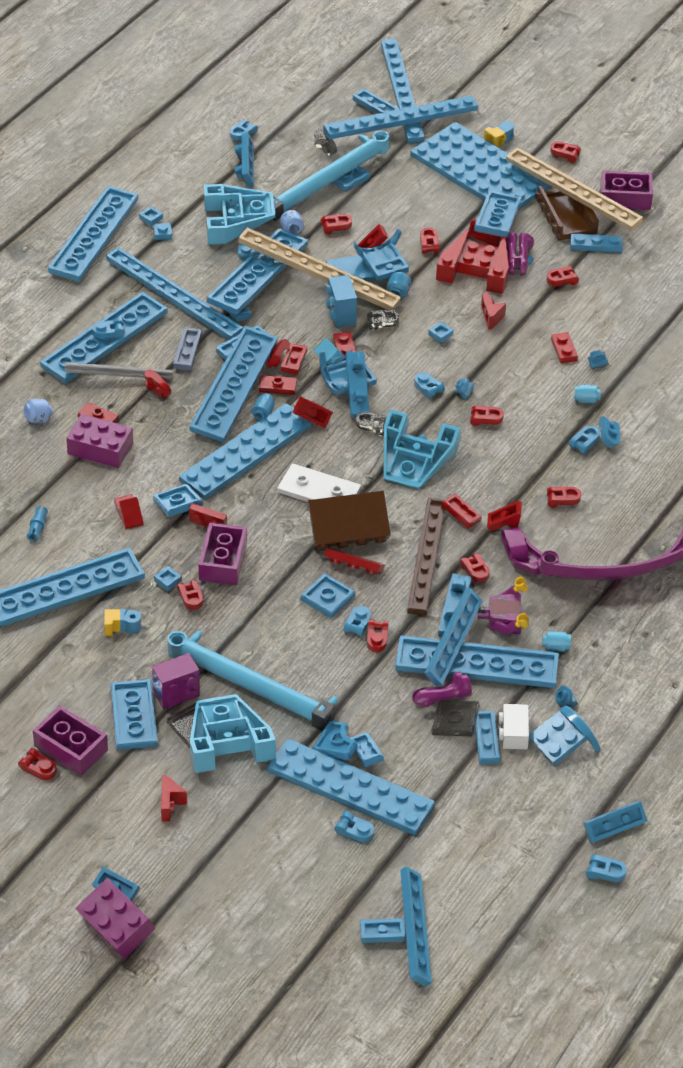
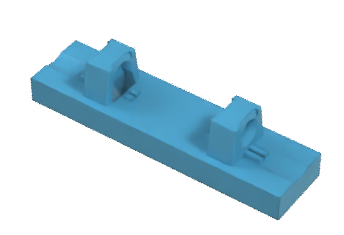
[234,131,254,187]
[345,351,370,418]
[438,573,471,636]

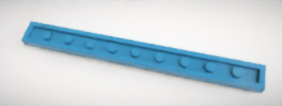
[381,39,424,143]
[323,96,479,140]
[106,247,243,340]

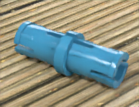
[27,506,48,542]

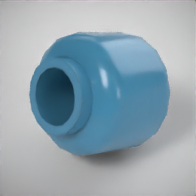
[386,272,412,297]

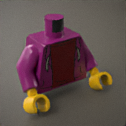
[477,576,529,635]

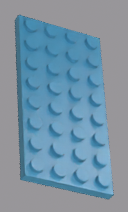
[410,122,552,210]

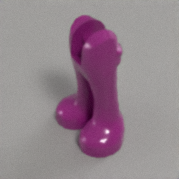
[505,232,534,276]
[412,671,472,707]

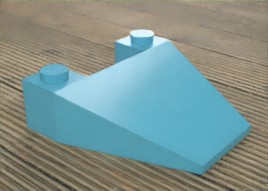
[204,184,275,245]
[384,409,462,489]
[190,694,276,773]

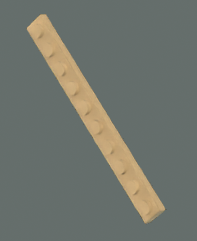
[506,147,643,231]
[238,228,401,312]

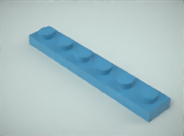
[424,588,483,687]
[400,866,432,987]

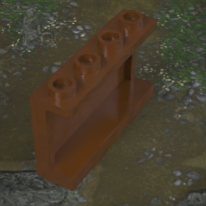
[535,179,599,241]
[306,490,391,551]

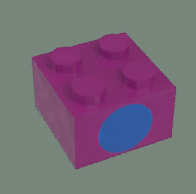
[152,653,200,709]

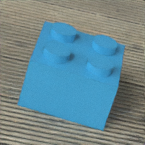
[325,275,357,327]

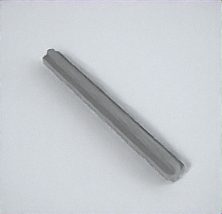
[64,362,173,380]

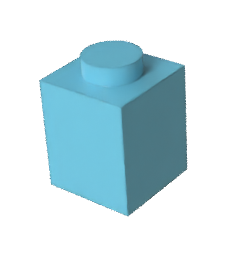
[313,338,345,365]

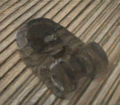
[314,129,337,156]
[367,310,399,330]
[356,412,387,436]

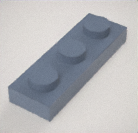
[173,327,202,371]

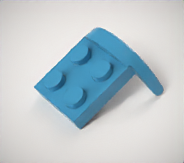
[353,229,409,281]
[319,351,377,396]
[529,706,601,766]

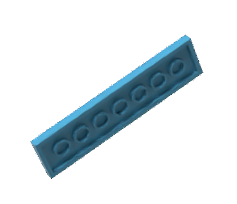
[48,186,139,282]
[207,228,308,315]
[40,292,168,384]
[189,326,278,443]
[179,403,312,500]
[0,547,145,627]
[395,635,559,688]
[268,738,435,836]

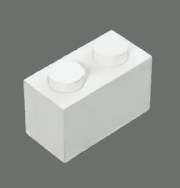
[499,704,529,749]

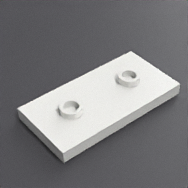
[277,463,361,502]

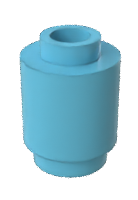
[574,385,601,404]
[542,631,571,652]

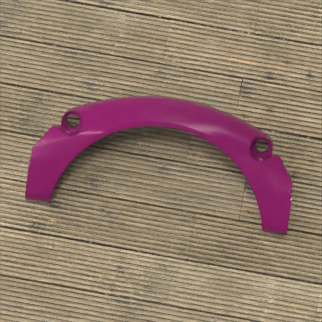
[502,527,683,580]

